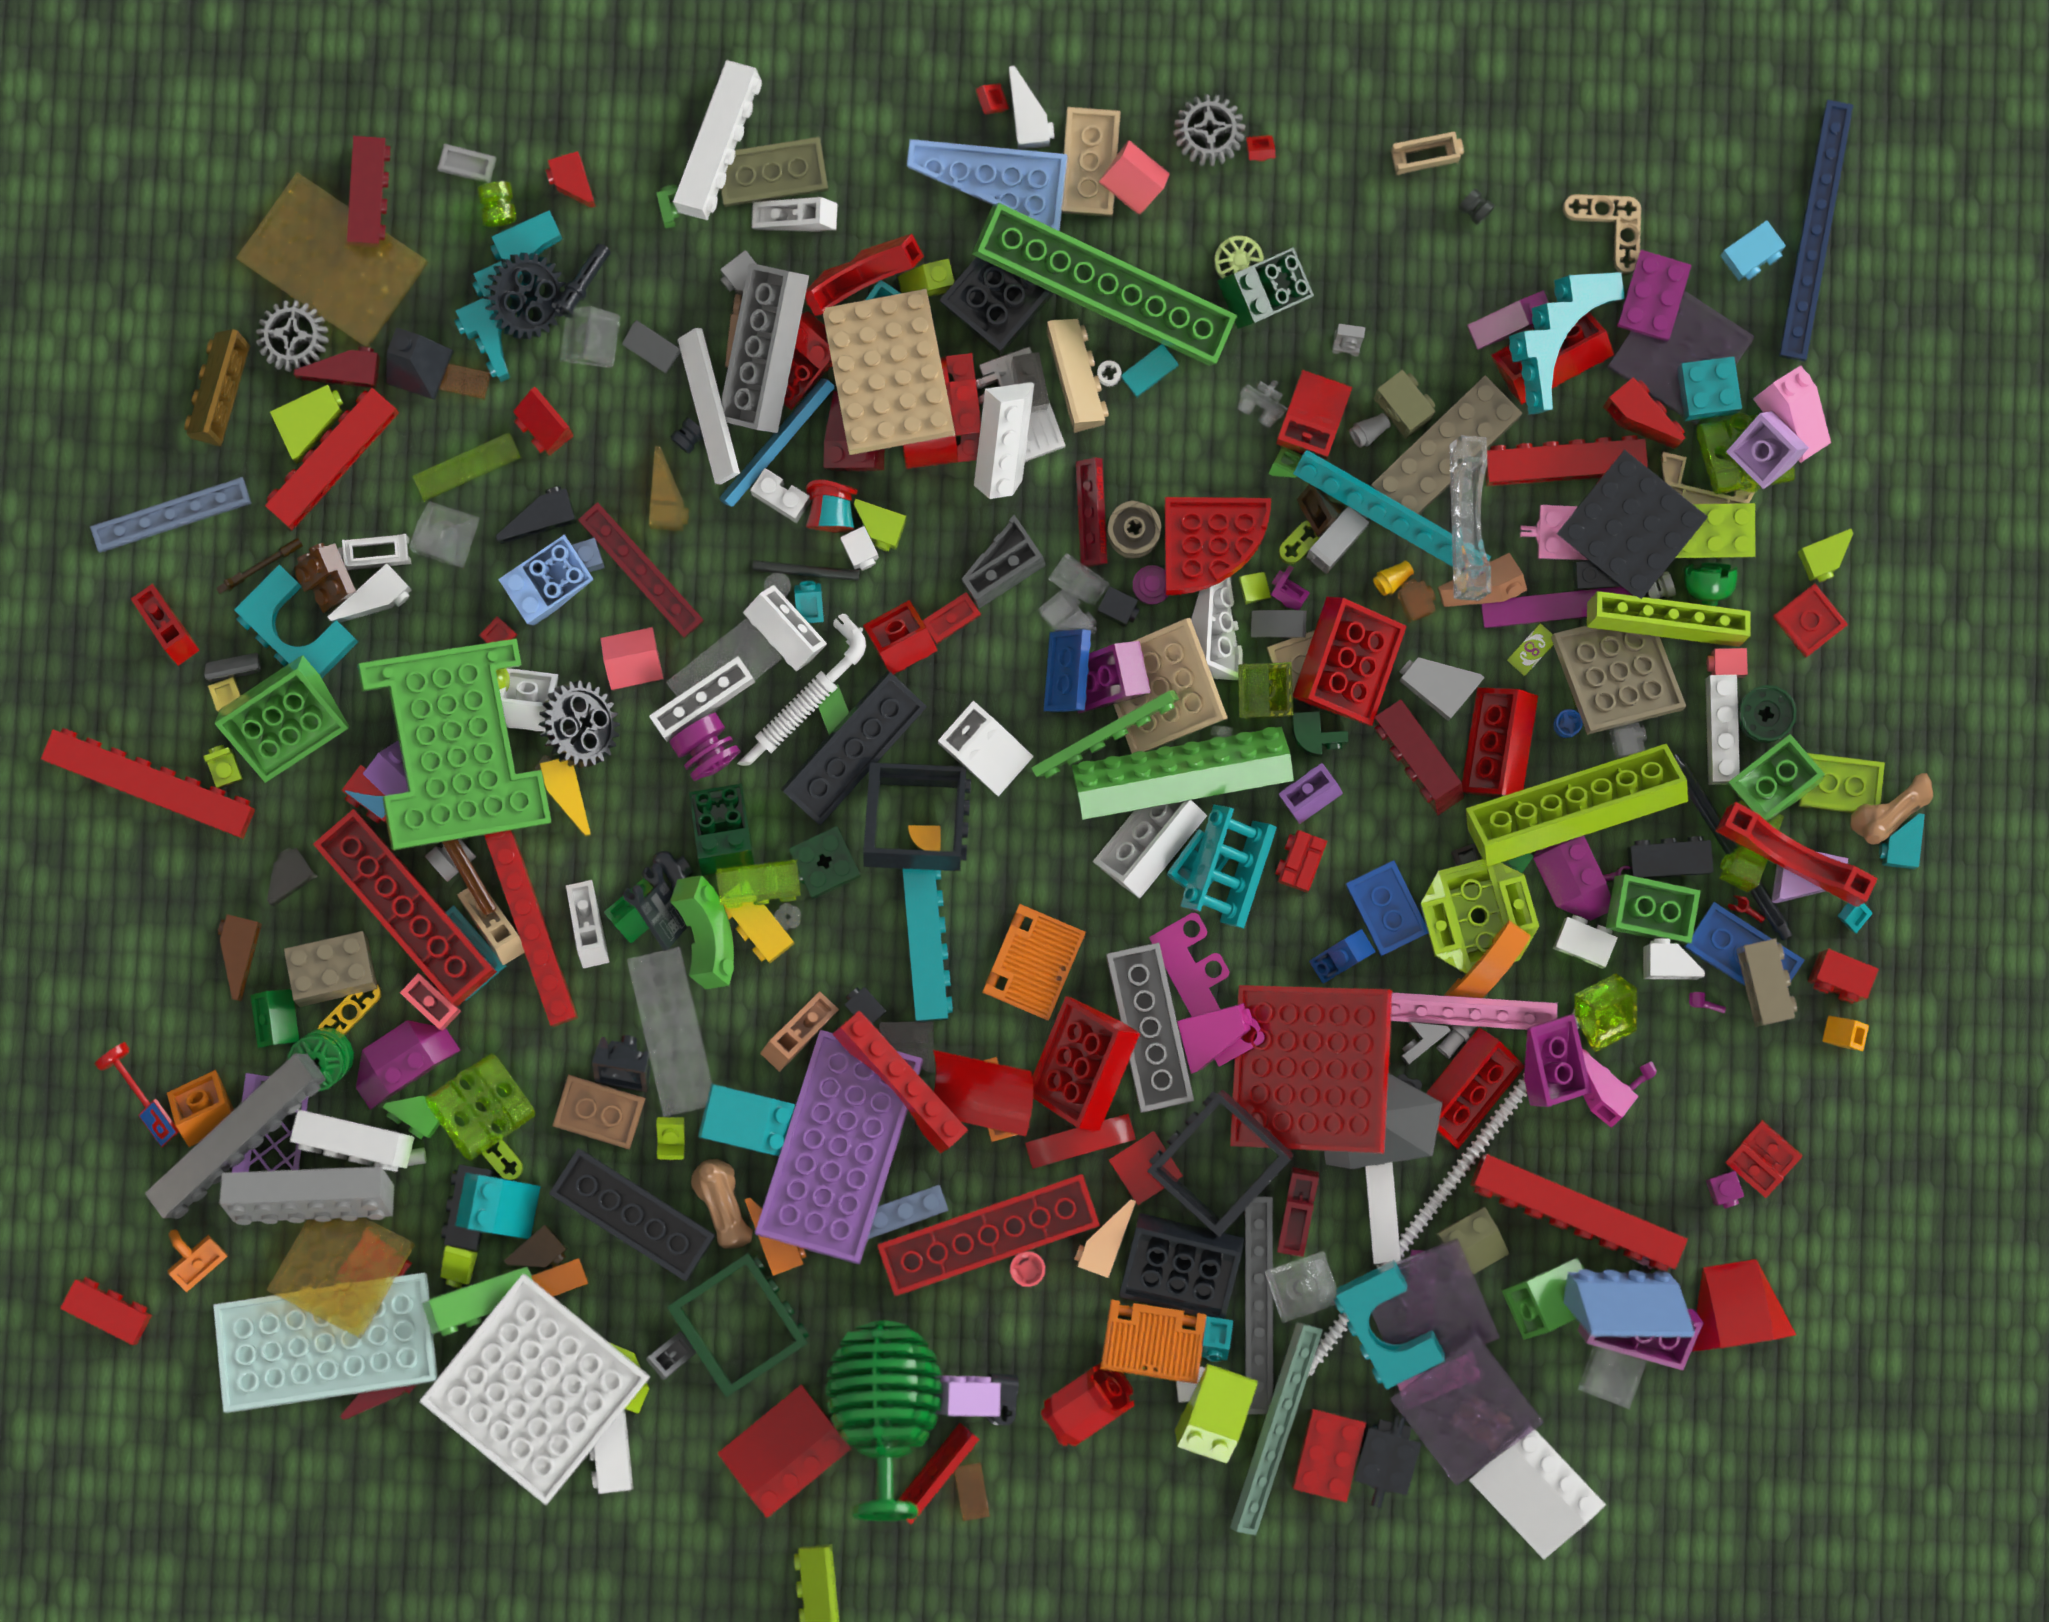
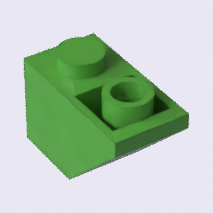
[383,1096,449,1139]

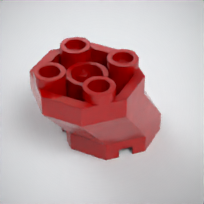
[1041,1362,1134,1447]

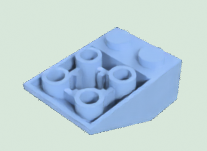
[498,535,594,625]

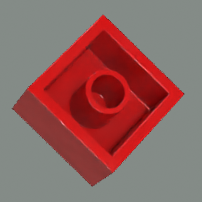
[1808,949,1879,1004]

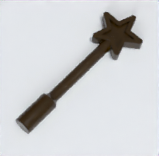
[216,538,303,594]

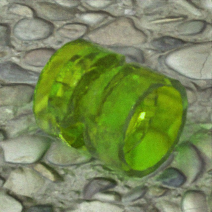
[477,181,517,227]

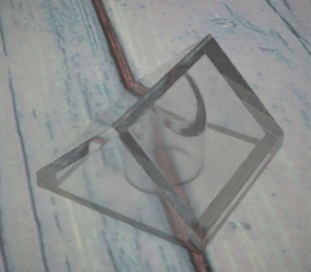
[560,306,620,368]

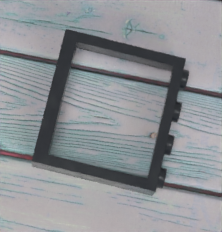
[863,763,971,871]
[1148,1089,1294,1237]

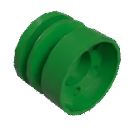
[288,1027,354,1091]

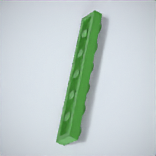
[1031,690,1180,779]

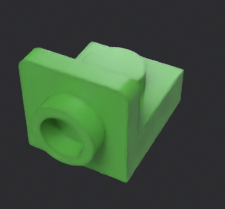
[656,185,679,229]

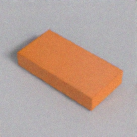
[531,1258,589,1297]

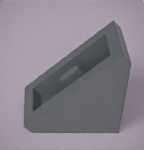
[646,1331,697,1380]

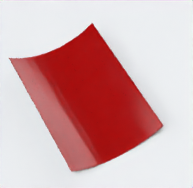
[933,1050,1033,1136]

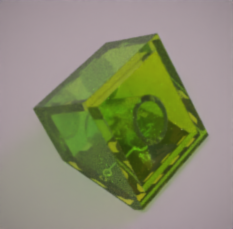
[1238,662,1293,720]
[1575,974,1637,1052]

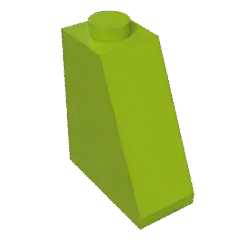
[270,385,344,463]

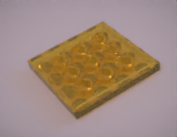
[267,1217,415,1339]

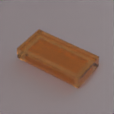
[439,364,491,400]
[955,1462,990,1521]

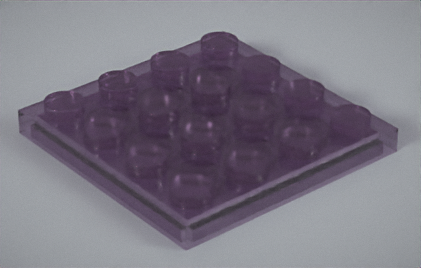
[1607,291,1755,425]
[1358,1238,1500,1359]
[1391,1335,1544,1486]

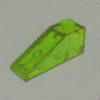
[1719,814,1784,892]

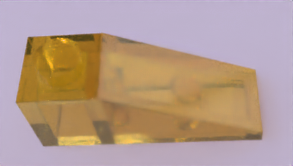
[649,446,689,531]

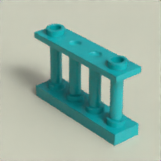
[1181,805,1277,928]

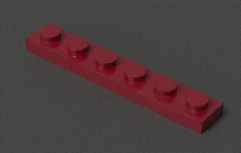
[578,502,704,639]

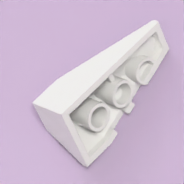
[1191,577,1243,680]

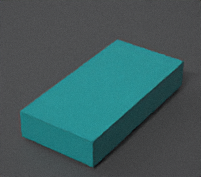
[1121,344,1179,397]

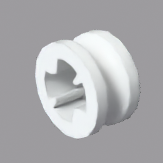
[1097,361,1121,386]

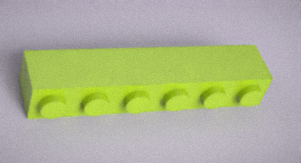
[1587,591,1751,647]

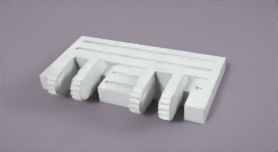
[976,347,1065,462]

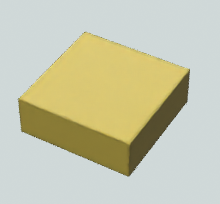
[208,677,241,712]

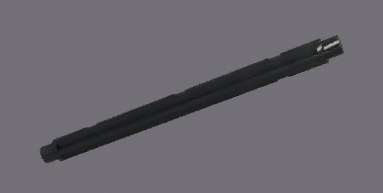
[1674,754,1793,940]

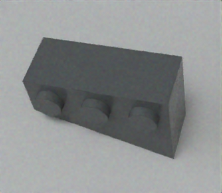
[962,515,1046,609]

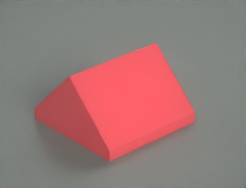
[1098,141,1170,215]
[600,627,663,690]

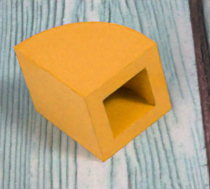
[908,825,941,851]
[1822,1015,1869,1051]

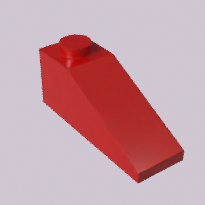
[131,583,200,666]

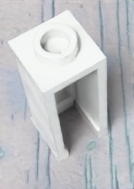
[338,534,411,570]

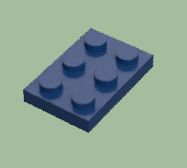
[1044,629,1091,712]
[1345,861,1428,956]

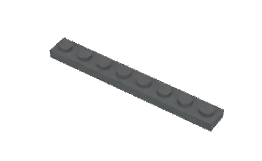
[1245,1197,1273,1414]

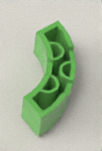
[670,875,734,989]

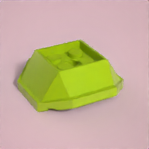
[1420,859,1539,974]

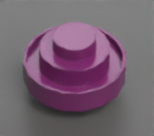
[1133,565,1169,605]

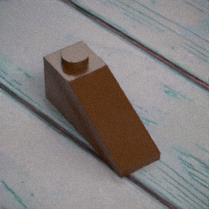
[218,914,262,1002]

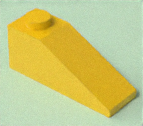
[540,759,591,837]

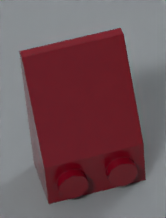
[824,391,885,471]

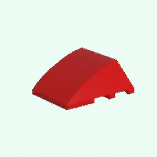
[1691,1259,1796,1352]

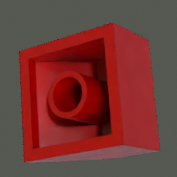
[513,387,574,456]
[863,600,938,675]

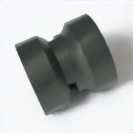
[1458,188,1495,225]

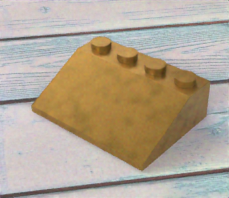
[184,329,250,447]

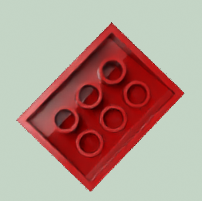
[1292,597,1407,726]
[1032,996,1140,1131]
[717,1384,852,1518]

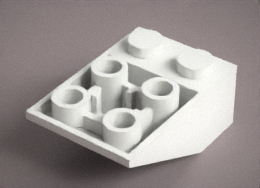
[938,701,1034,797]

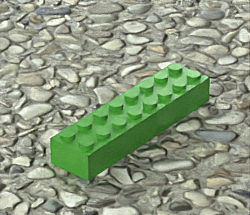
[1072,727,1294,820]

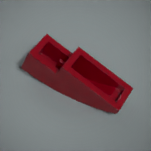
[1277,1167,1319,1257]

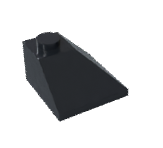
[386,327,454,400]

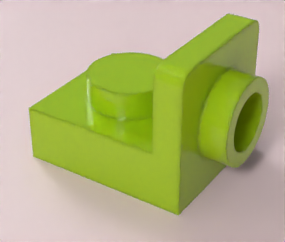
[203,745,243,788]
[657,1117,685,1160]

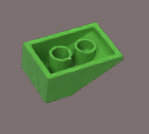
[1728,734,1825,821]

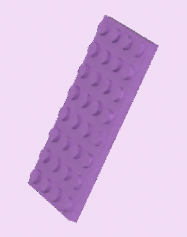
[755,1030,923,1264]

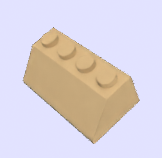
[1047,319,1109,433]

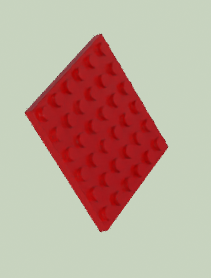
[1230,985,1392,1153]

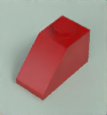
[546,151,596,208]

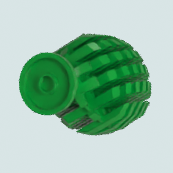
[826,1320,943,1521]

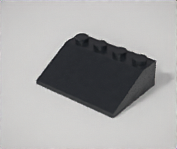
[939,257,1055,357]
[1119,1213,1244,1319]

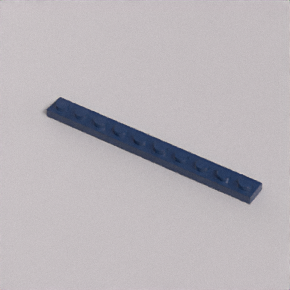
[1779,100,1853,362]

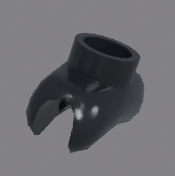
[653,851,694,894]

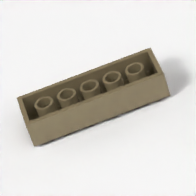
[1370,375,1522,514]

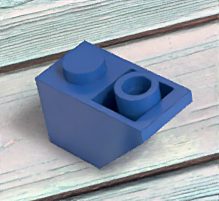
[1309,929,1376,984]

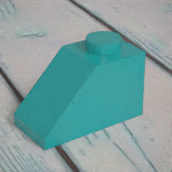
[1879,813,1925,869]

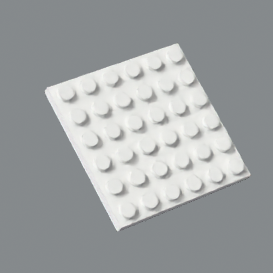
[420,1274,650,1505]

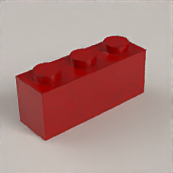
[60,1277,152,1345]

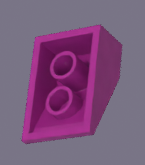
[1078,641,1151,713]
[1524,1014,1591,1107]

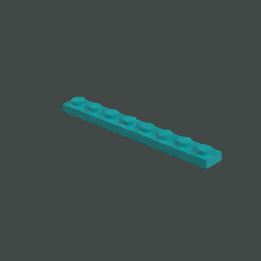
[1293,450,1491,581]

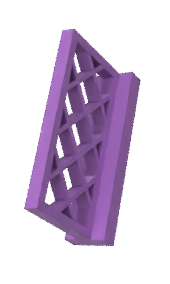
[232,1073,308,1173]

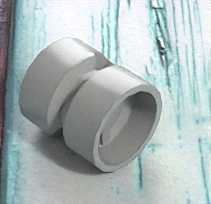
[425,839,476,882]

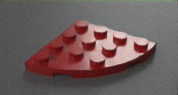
[1165,497,1271,595]

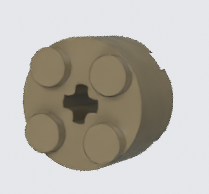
[1107,501,1161,558]

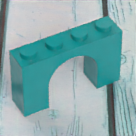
[234,565,358,678]
[1334,1260,1445,1389]

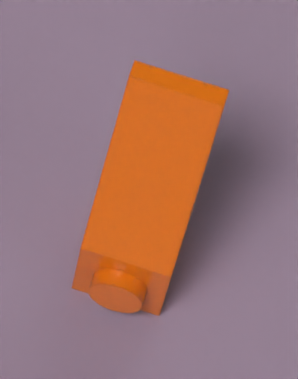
[745,1198,807,1276]

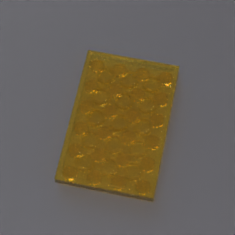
[236,173,428,347]

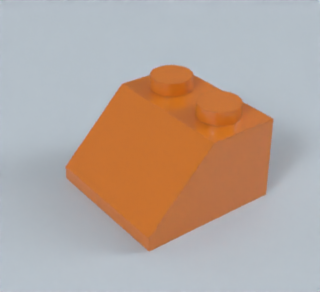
[167,1070,234,1147]

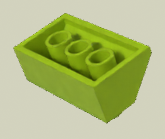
[794,1544,839,1622]

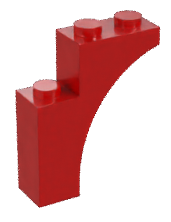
[805,234,924,316]

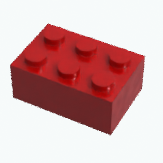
[1292,1408,1366,1503]

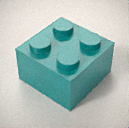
[1677,356,1742,421]

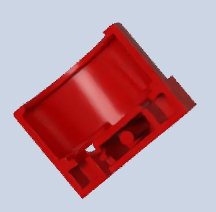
[903,353,981,468]

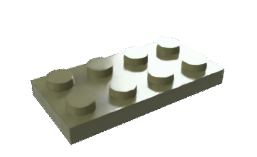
[721,137,828,207]

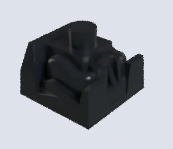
[592,1035,651,1093]

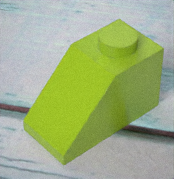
[898,259,955,297]
[854,499,906,551]
[1798,529,1853,583]
[440,1246,478,1288]

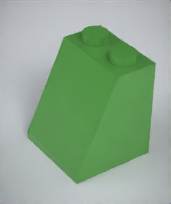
[1501,1258,1585,1340]

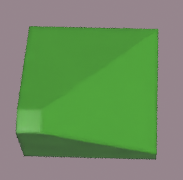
[1269,446,1303,478]

